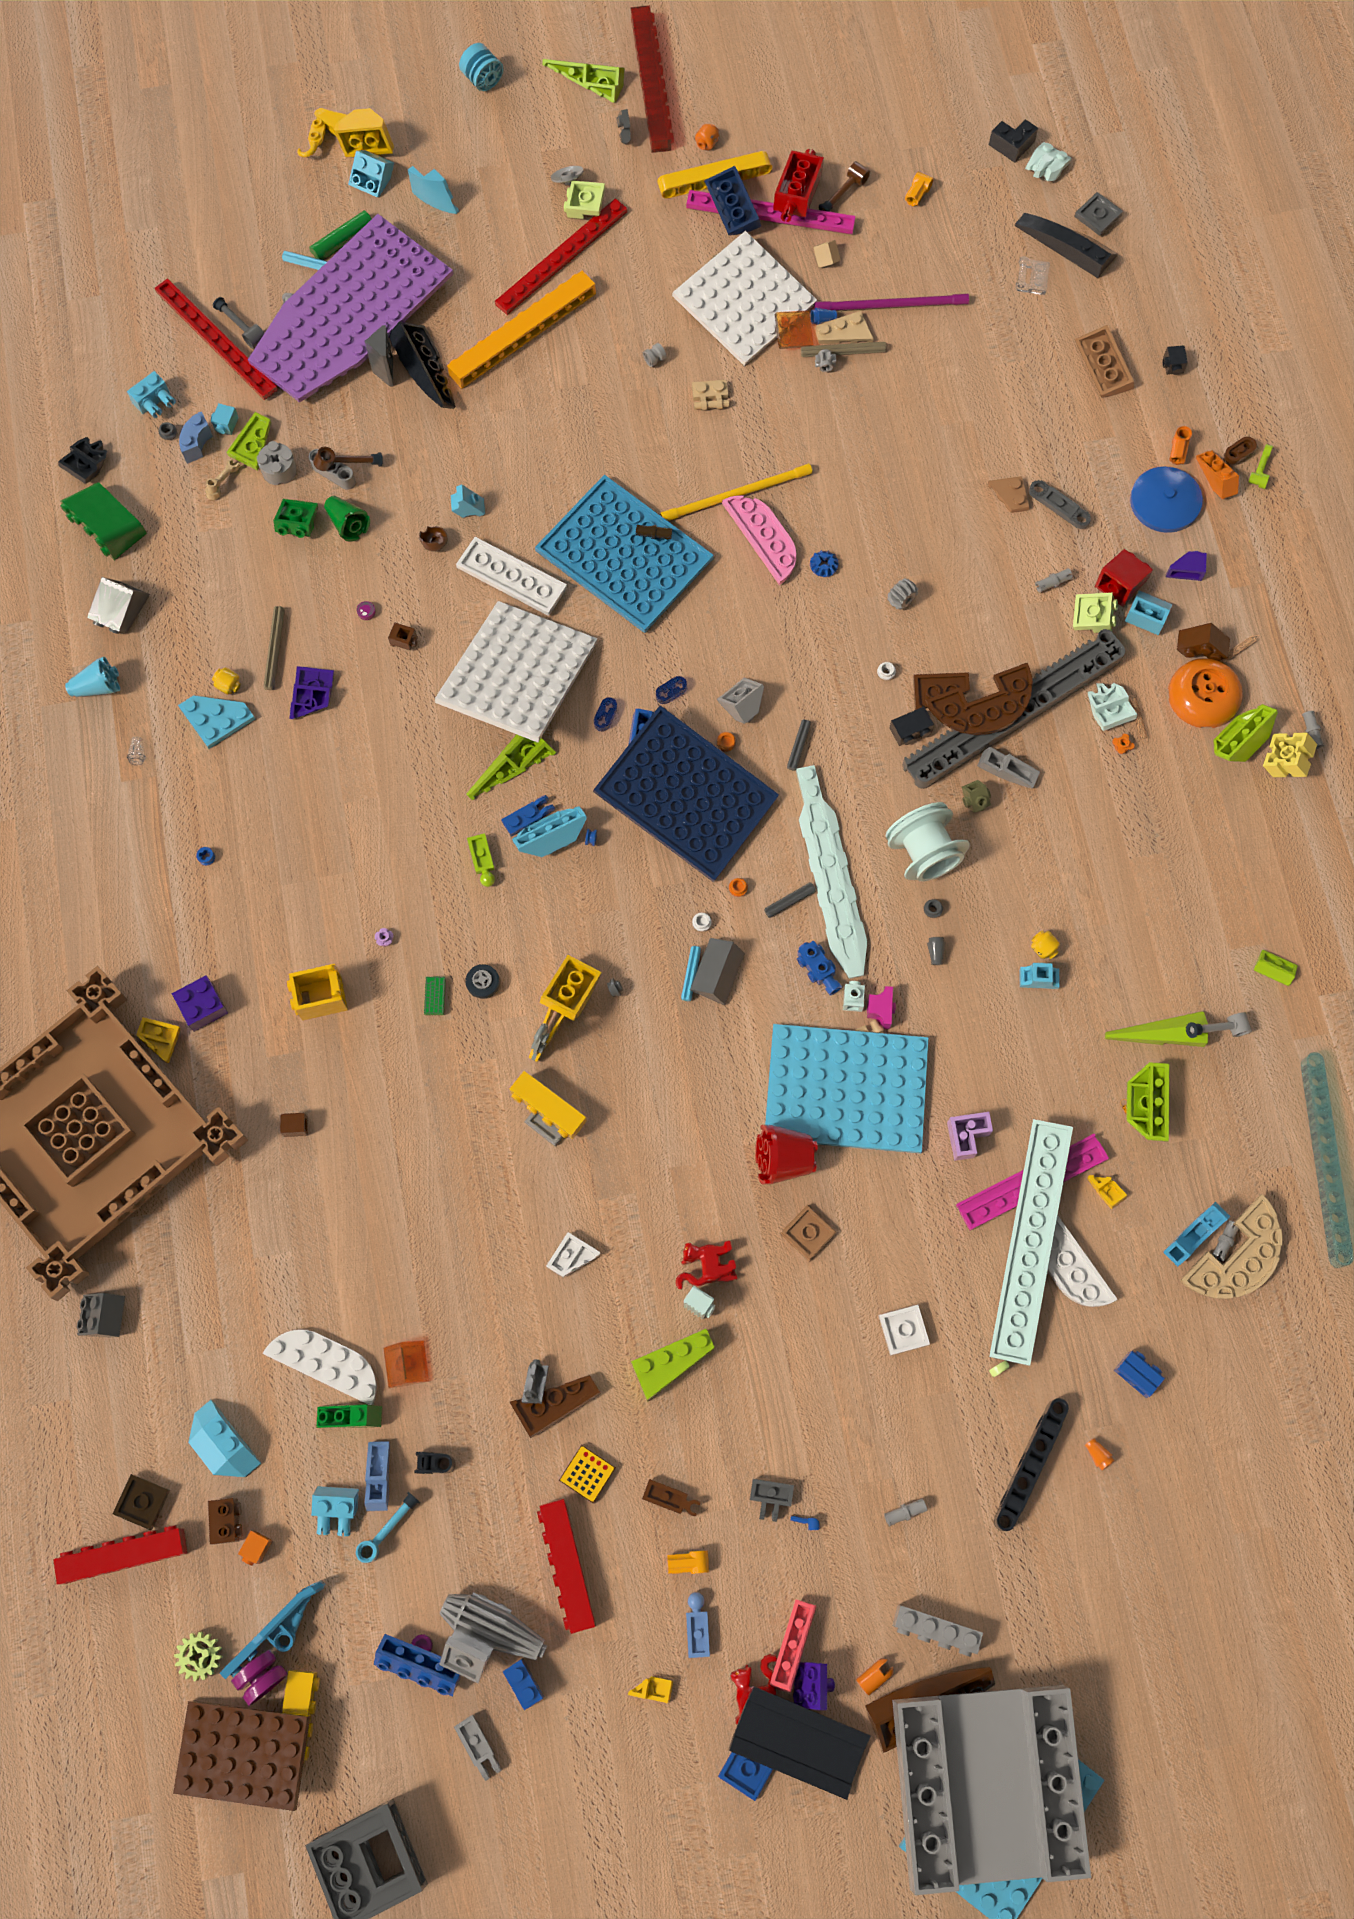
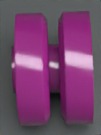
[231,1650,288,1706]

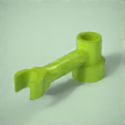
[1248,444,1273,489]

